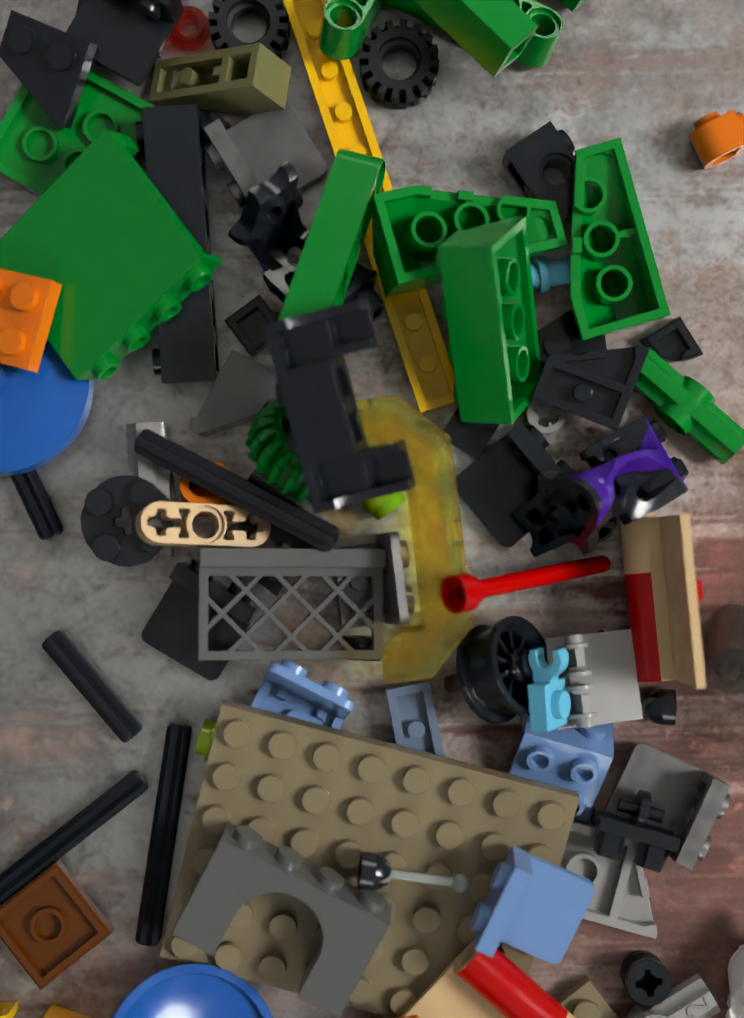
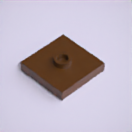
[0,859,114,990]

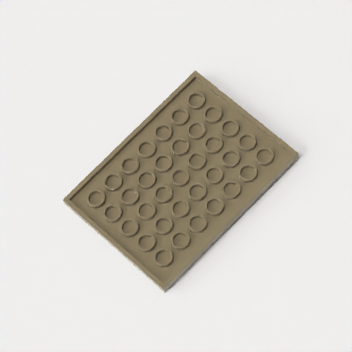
[159,700,580,1018]

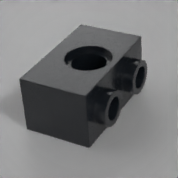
[502,121,575,226]

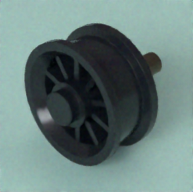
[444,616,547,724]

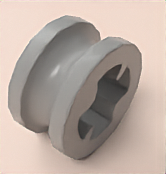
[524,399,567,435]

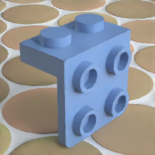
[251,660,354,729]
[508,716,613,822]
[470,845,595,964]

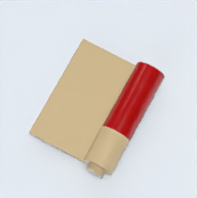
[619,511,706,689]
[401,940,576,1018]

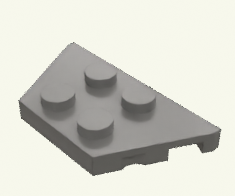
[560,820,658,939]

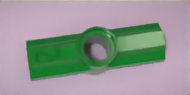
[634,347,744,465]

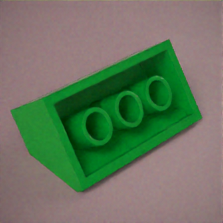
[435,216,541,425]

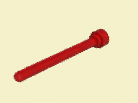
[440,555,611,614]

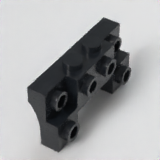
[263,298,417,514]

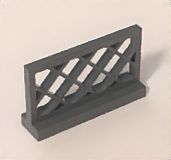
[198,548,386,661]

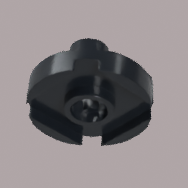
[81,475,175,567]

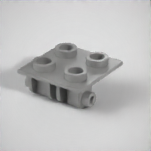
[544,629,643,730]

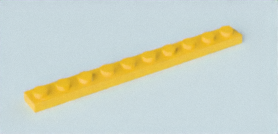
[282,0,455,414]

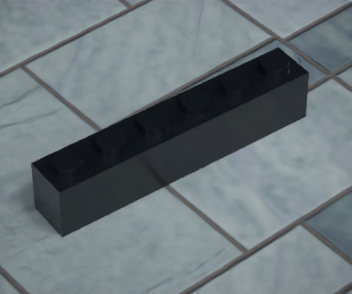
[135,104,220,384]

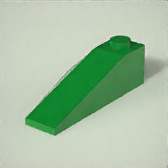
[569,137,671,341]
[371,185,568,297]

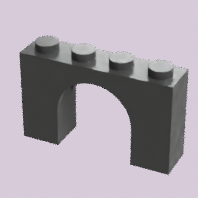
[172,822,392,1018]

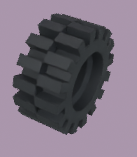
[208,0,290,59]
[359,19,440,110]

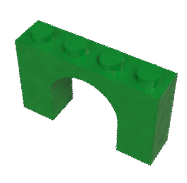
[415,0,586,78]

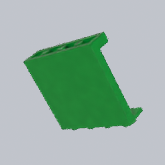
[0,129,223,381]

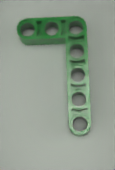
[318,0,563,68]
[278,149,386,321]

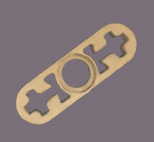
[135,501,271,548]

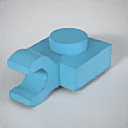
[527,647,571,733]

